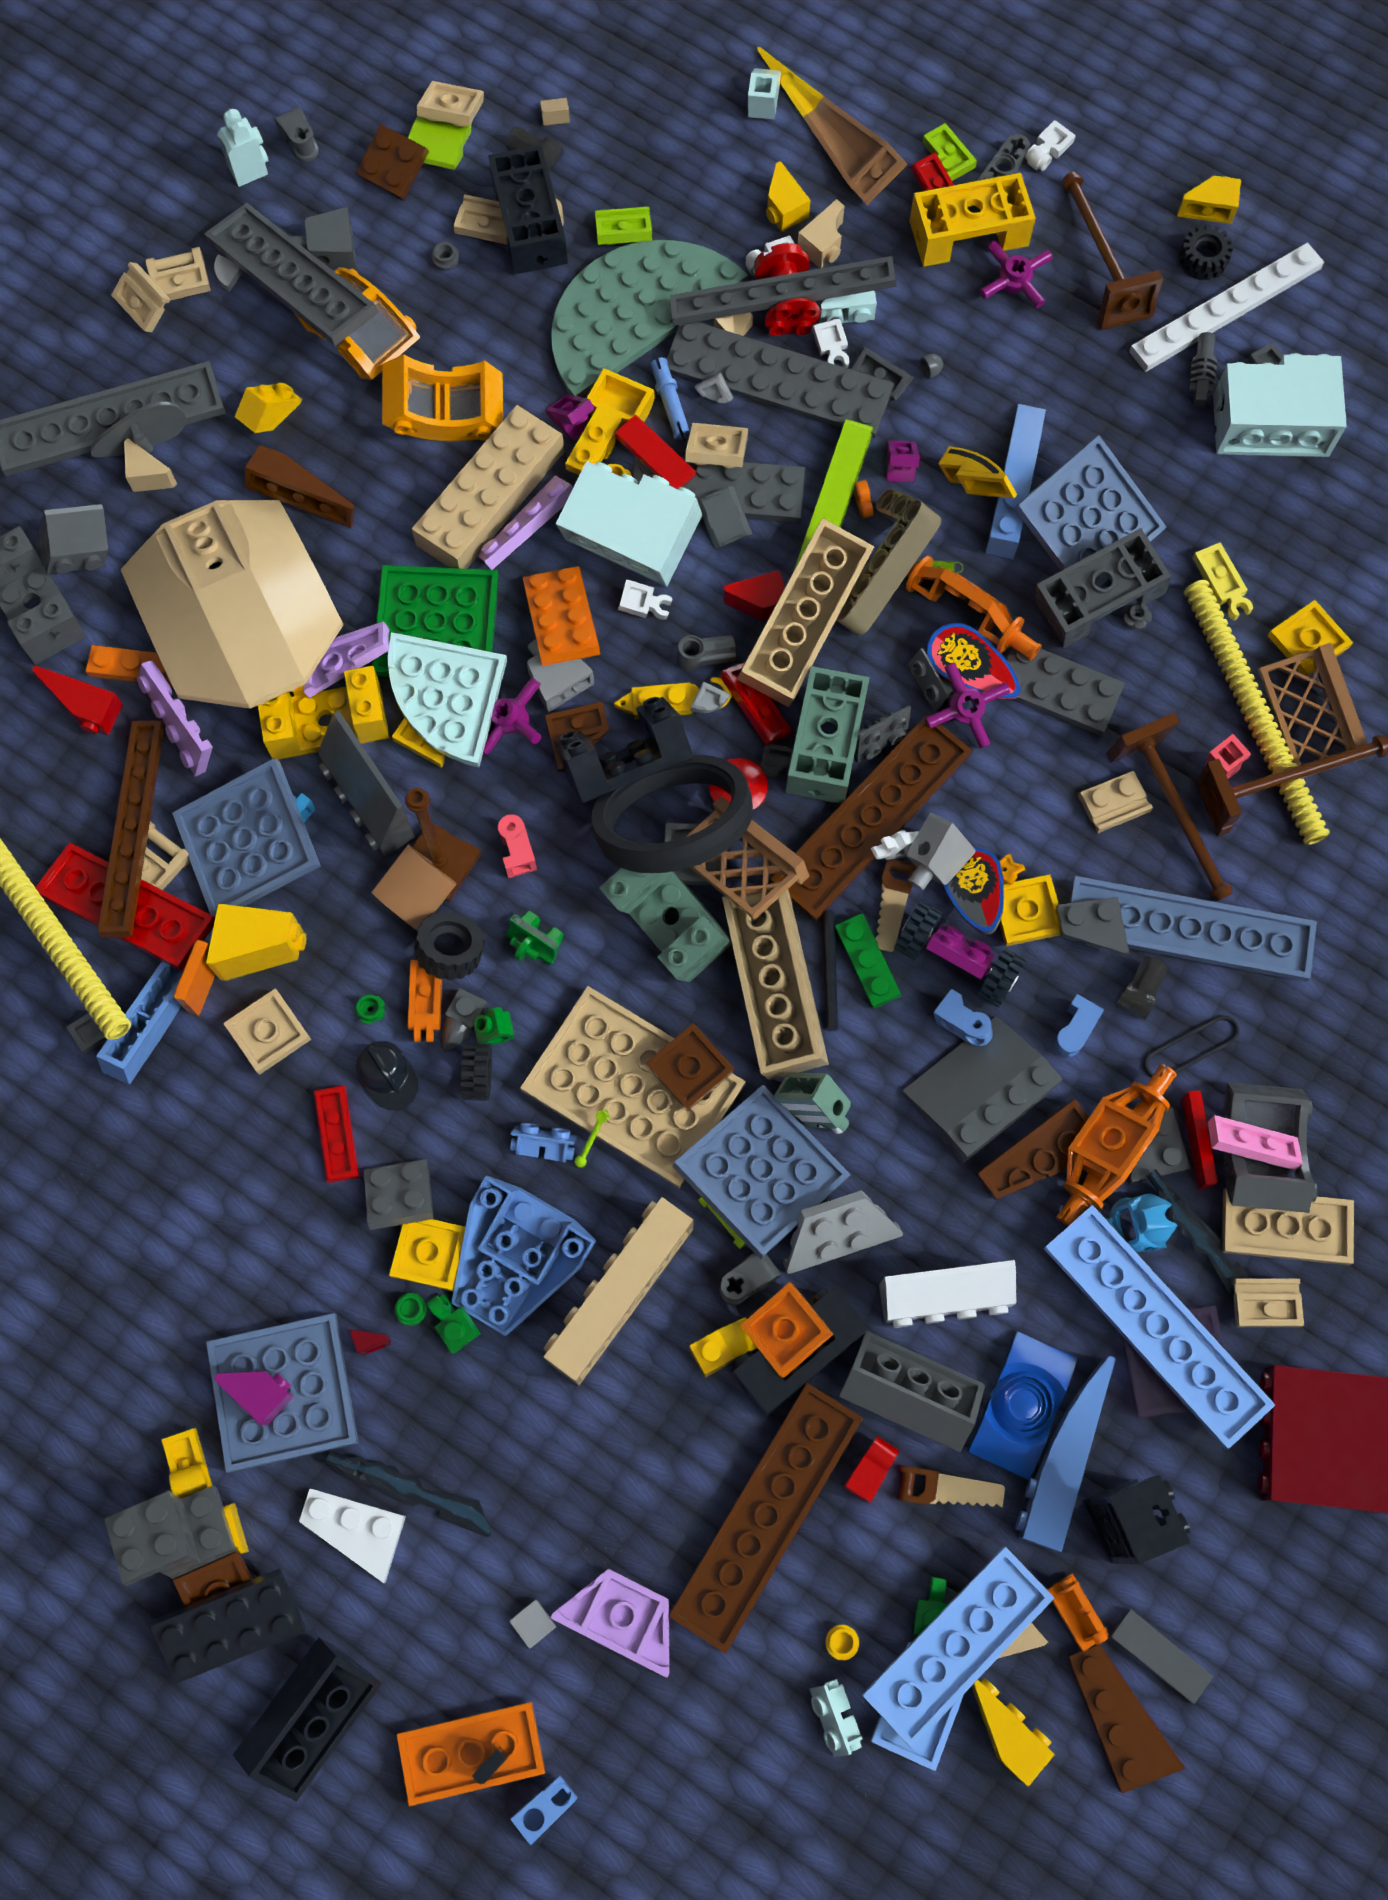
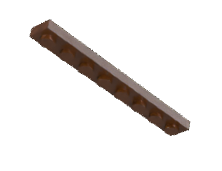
[98,720,165,938]

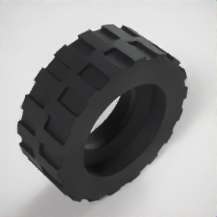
[414,911,484,980]

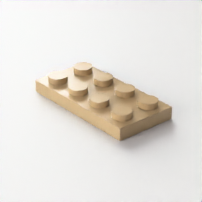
[1222,1188,1354,1265]

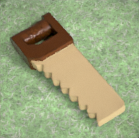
[875,859,917,952]
[899,1465,1005,1507]

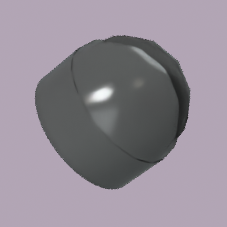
[919,354,943,379]

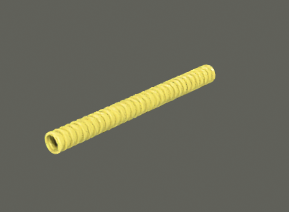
[1184,580,1330,845]
[0,838,131,1040]

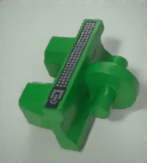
[506,910,564,966]

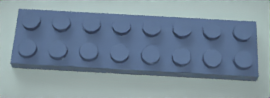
[1069,876,1317,982]

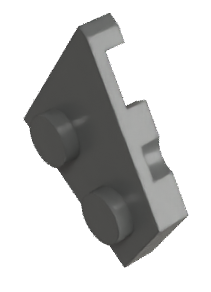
[1055,897,1129,957]
[1128,1108,1191,1184]

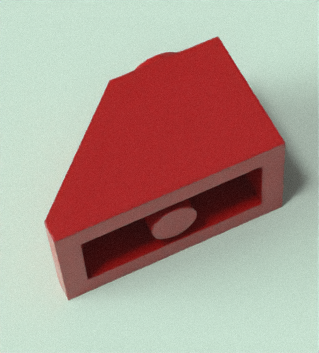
[723,570,785,621]

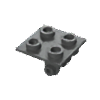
[856,705,911,763]

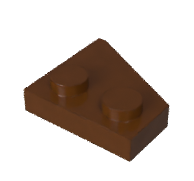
[545,701,609,772]

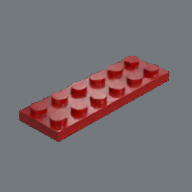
[35,842,215,971]

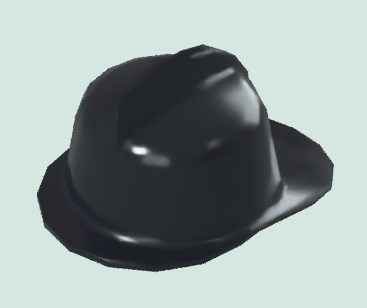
[356,1041,419,1110]

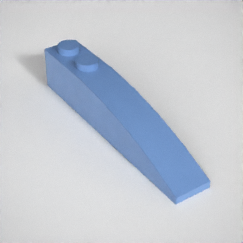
[985,404,1046,559]
[96,929,213,1085]
[1015,1356,1116,1552]

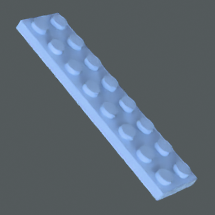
[1044,1205,1275,1450]

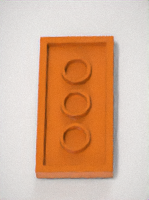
[523,566,600,666]
[397,1701,546,1807]

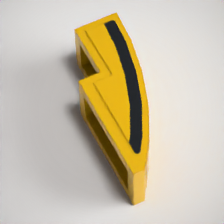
[938,446,1017,499]

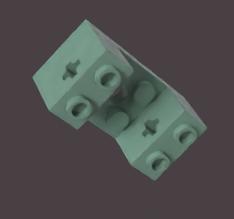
[786,666,870,804]
[600,868,732,982]

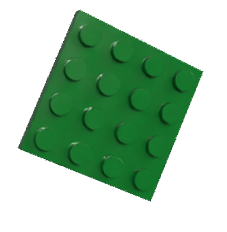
[372,565,499,677]

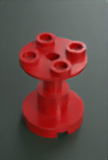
[754,243,820,336]

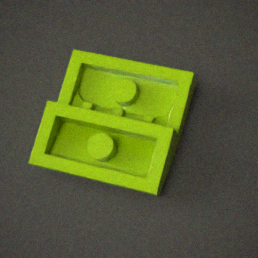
[408,116,471,170]

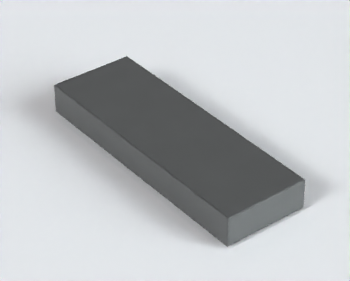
[1109,1609,1214,1704]

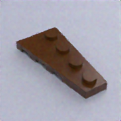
[975,1099,1089,1200]
[1067,1644,1186,1794]

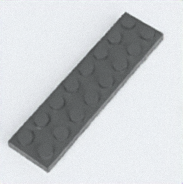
[204,203,379,346]
[667,322,894,438]
[0,361,226,476]

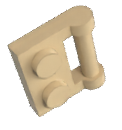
[146,247,211,300]
[141,821,190,890]

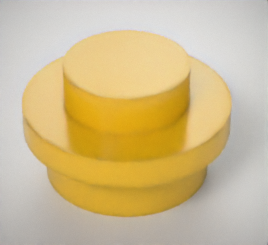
[825,1625,859,1660]

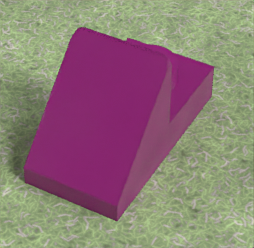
[545,394,595,441]
[887,440,920,482]

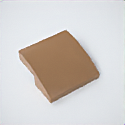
[371,844,456,930]

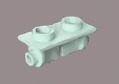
[810,1679,862,1757]

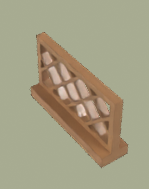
[1258,642,1368,779]
[686,796,810,920]

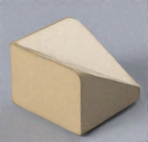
[714,312,753,336]

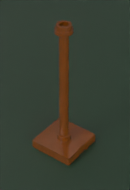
[1062,172,1163,330]
[1106,712,1233,902]
[1195,735,1388,837]
[405,788,482,903]

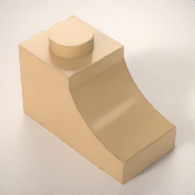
[798,199,845,269]

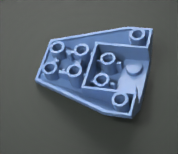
[451,1176,596,1336]

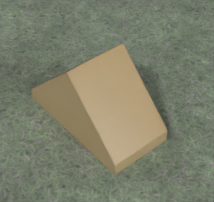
[124,438,177,492]

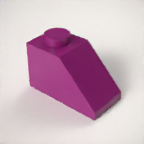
[213,1371,294,1426]

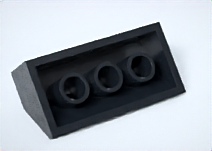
[233,1637,382,1802]

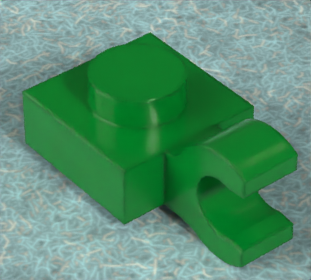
[427,1294,481,1354]
[912,1576,948,1635]

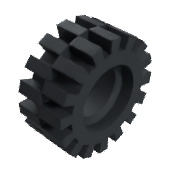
[1179,225,1233,280]
[461,1043,492,1101]

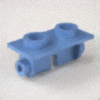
[510,1123,577,1163]

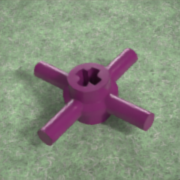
[979,241,1053,308]
[925,662,1010,749]
[483,677,541,755]

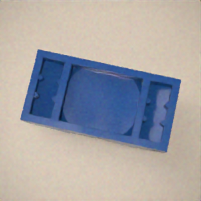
[968,1331,1077,1480]

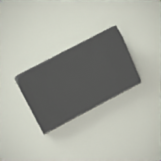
[851,347,914,401]

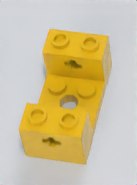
[909,173,1036,267]
[258,666,390,760]

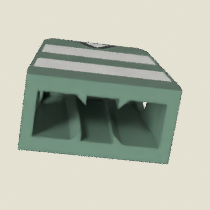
[773,1072,851,1134]

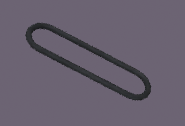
[1144,1015,1240,1077]

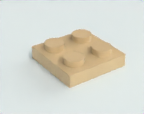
[417,81,484,127]
[685,423,748,468]
[223,988,311,1075]

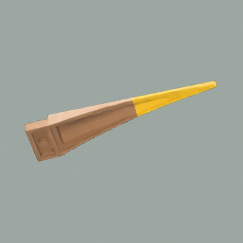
[757,47,907,206]

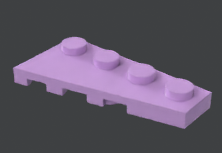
[478,475,573,570]
[137,660,213,776]

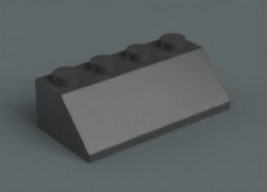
[839,1331,986,1452]

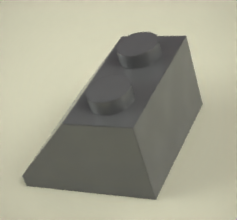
[36,504,108,574]

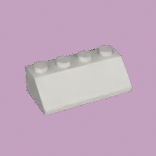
[879,1260,1016,1328]

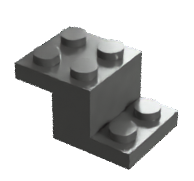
[104,1485,236,1586]

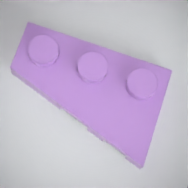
[303,621,389,698]

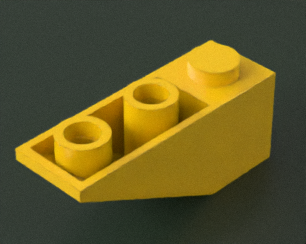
[971,1678,1055,1787]

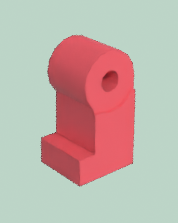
[1205,734,1251,780]
[498,814,537,878]

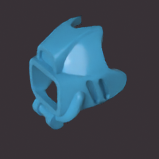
[1106,1193,1177,1253]

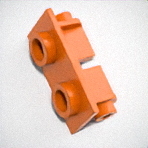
[1047,1573,1109,1652]

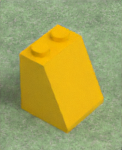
[206,903,306,981]

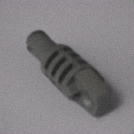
[1188,332,1217,409]

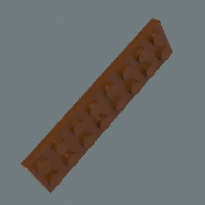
[770,714,973,922]
[669,1383,863,1654]

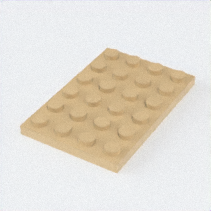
[520,986,746,1189]

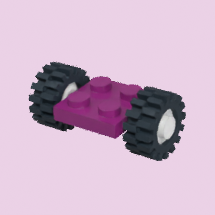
[894,901,1026,1008]

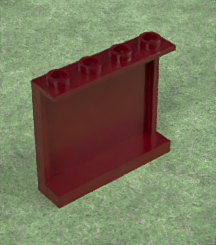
[1258,1365,1388,1514]

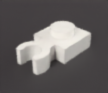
[812,318,849,368]
[618,580,673,620]
[871,830,919,860]

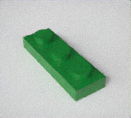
[835,913,902,1009]

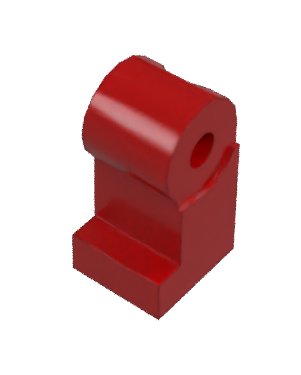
[843,1435,900,1503]

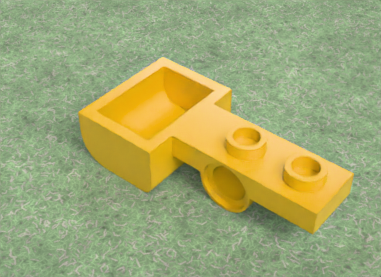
[565,368,654,475]
[161,1428,249,1554]

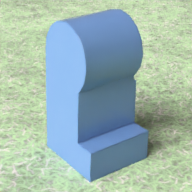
[934,989,993,1047]
[1053,994,1104,1058]
[510,1775,578,1846]

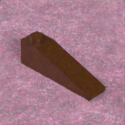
[245,445,354,528]

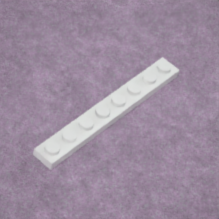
[1129,242,1324,372]

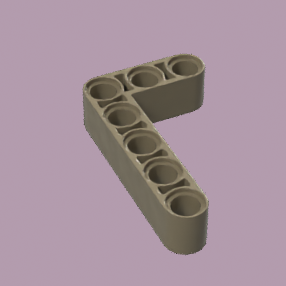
[836,489,941,636]

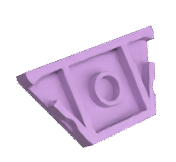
[551,1569,669,1678]

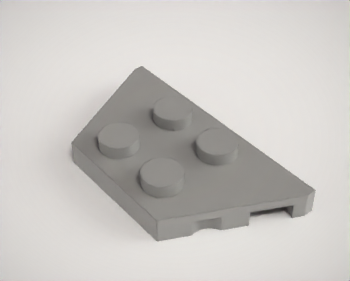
[783,1190,903,1274]

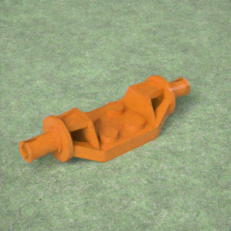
[905,556,1042,660]
[1056,1064,1177,1226]

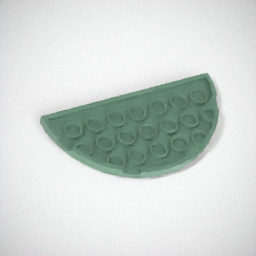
[551,240,748,397]

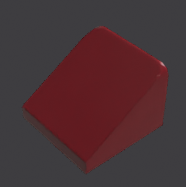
[350,1330,392,1356]

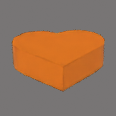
[854,480,874,519]

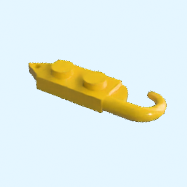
[614,677,732,719]

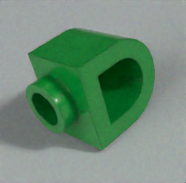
[473,1007,515,1045]

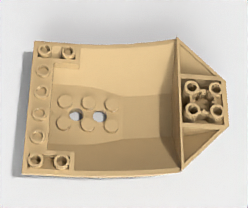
[121,500,343,709]

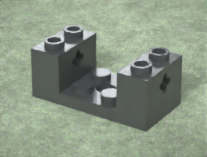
[0,526,87,665]
[1035,528,1171,649]

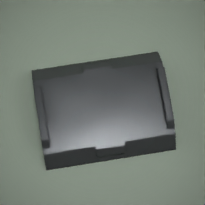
[698,486,752,550]

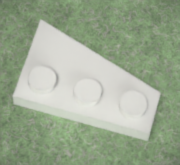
[299,1489,406,1583]

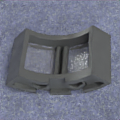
[1222,1082,1317,1213]

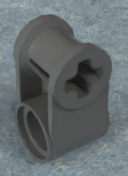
[274,106,319,162]
[720,1253,781,1305]

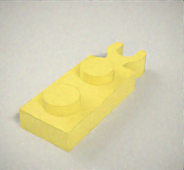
[1192,542,1253,621]

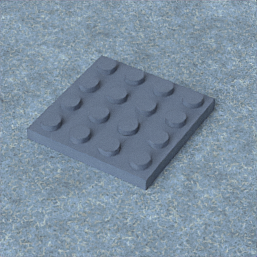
[1013,435,1166,587]
[172,758,321,918]
[673,1085,851,1259]
[206,1313,359,1473]

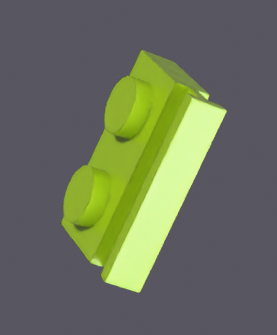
[595,207,652,245]

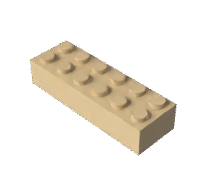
[412,405,564,569]
[737,518,874,707]
[722,881,829,1080]
[544,1197,693,1386]

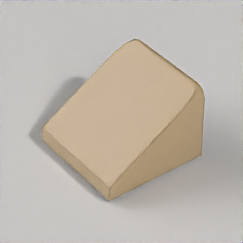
[540,98,570,126]

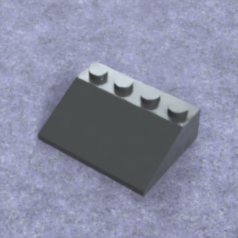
[318,710,415,857]
[902,1016,1063,1164]

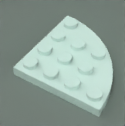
[388,632,507,768]

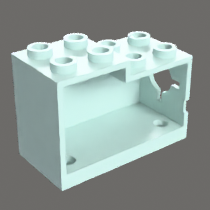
[1213,353,1347,457]
[556,461,702,587]

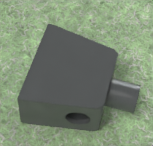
[290,207,357,269]

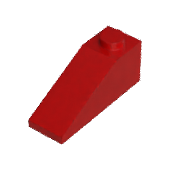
[32,665,123,736]

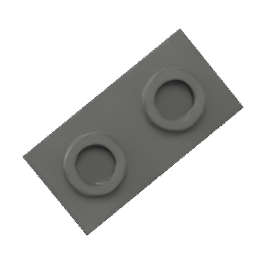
[907,648,955,713]

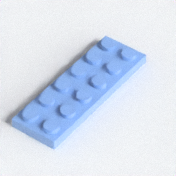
[862,1547,1054,1749]

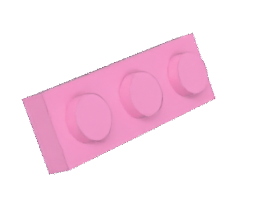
[1208,1115,1303,1170]

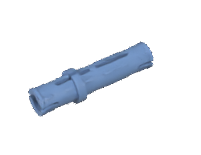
[650,358,691,440]

